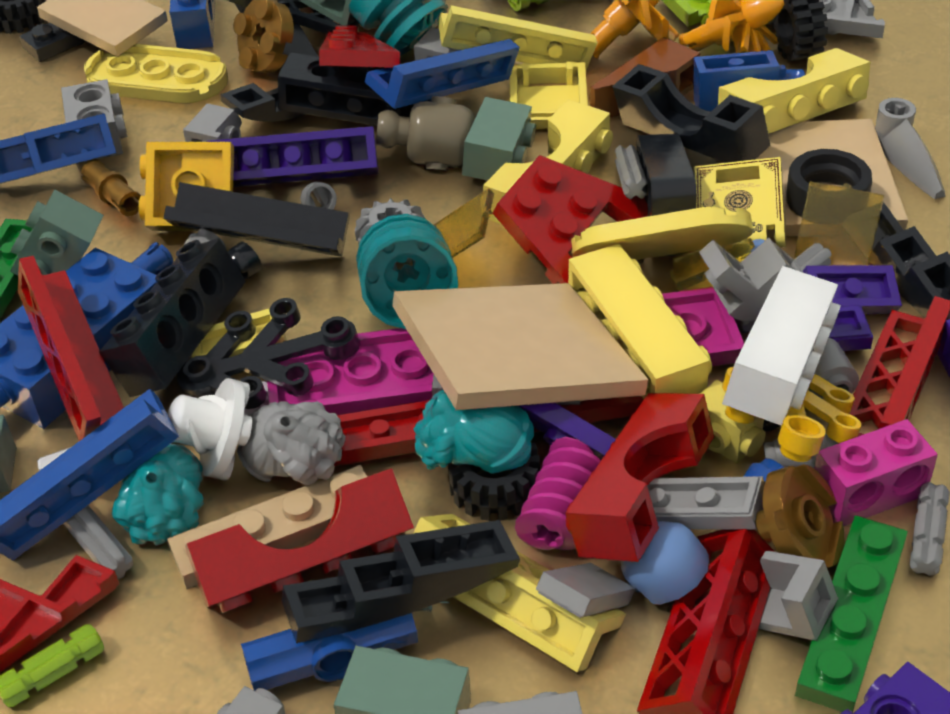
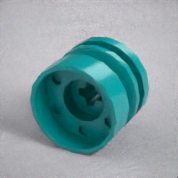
[349,0,448,56]
[356,214,458,329]

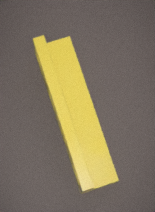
[438,5,597,71]
[414,514,626,672]

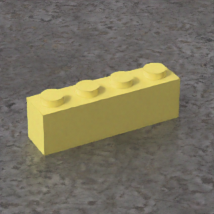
[568,243,712,399]

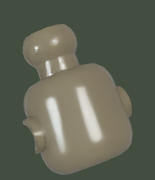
[376,96,474,171]

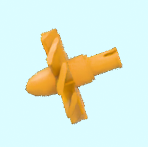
[590,0,679,59]
[679,0,784,53]

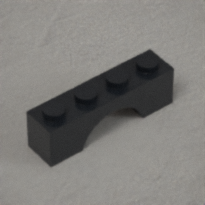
[612,64,770,163]

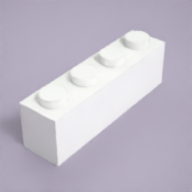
[722,266,841,426]

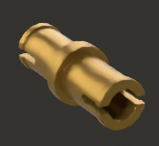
[80,159,141,216]

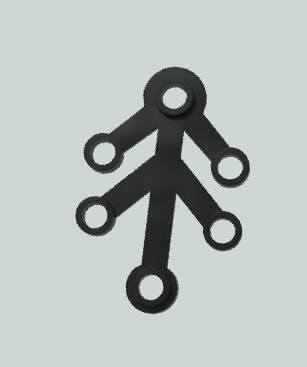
[177,298,360,409]

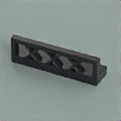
[163,182,350,257]

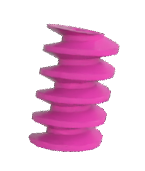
[515,436,601,550]

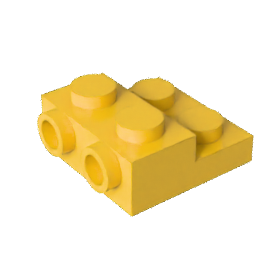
[139,142,234,231]

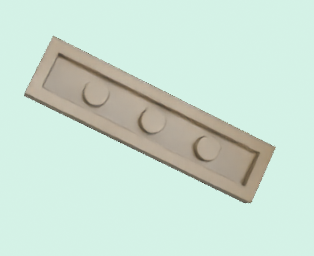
[167,465,367,589]

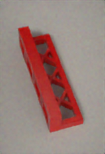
[18,255,124,441]
[838,296,950,444]
[637,529,775,714]

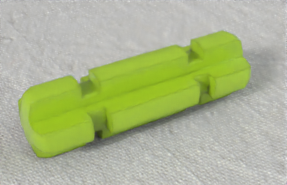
[0,624,104,708]

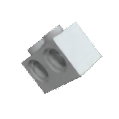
[61,79,128,159]

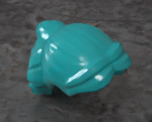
[413,390,534,474]
[112,443,204,546]

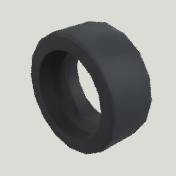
[786,149,872,224]

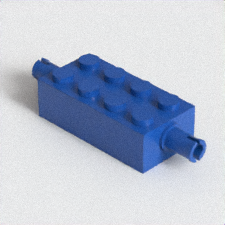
[0,242,173,429]

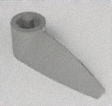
[875,98,946,199]

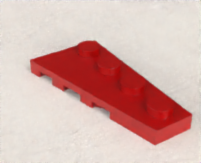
[319,25,400,68]

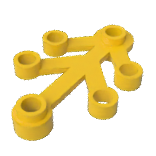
[722,367,862,462]

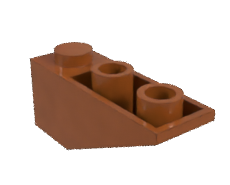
[589,37,700,118]

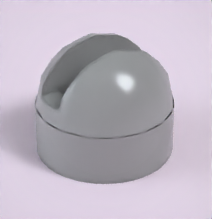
[300,182,337,210]

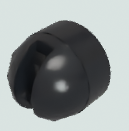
[228,242,262,279]

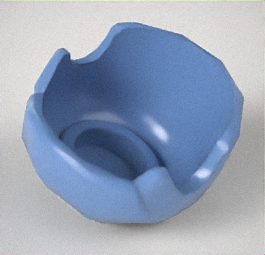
[621,521,709,605]

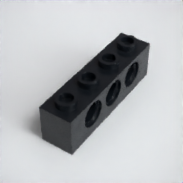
[278,52,431,126]
[99,238,246,397]

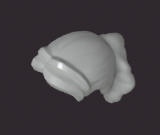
[237,401,346,485]

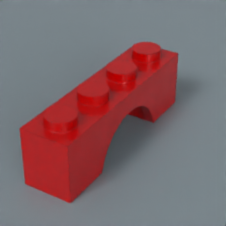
[565,393,715,562]
[185,468,414,613]

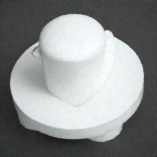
[167,378,252,480]

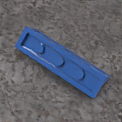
[365,39,520,109]
[0,389,179,561]

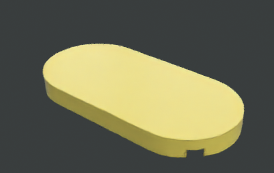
[84,44,228,103]
[571,206,753,260]

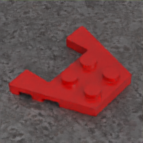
[492,155,648,284]
[0,555,119,672]

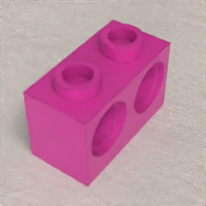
[814,419,938,527]

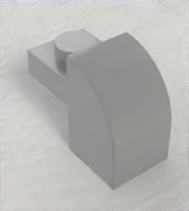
[699,238,802,321]

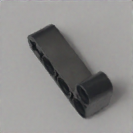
[636,134,697,256]

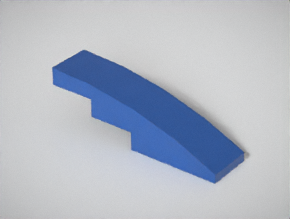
[0,113,116,184]

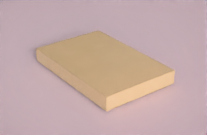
[37,0,168,57]

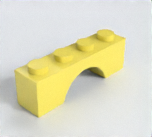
[718,48,871,134]
[483,99,613,224]

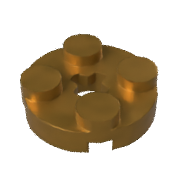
[233,0,294,74]
[756,464,845,568]

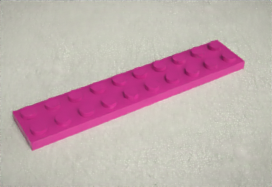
[267,287,744,415]

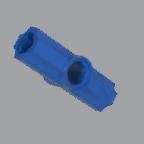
[241,613,418,691]

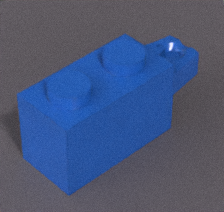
[694,50,805,111]

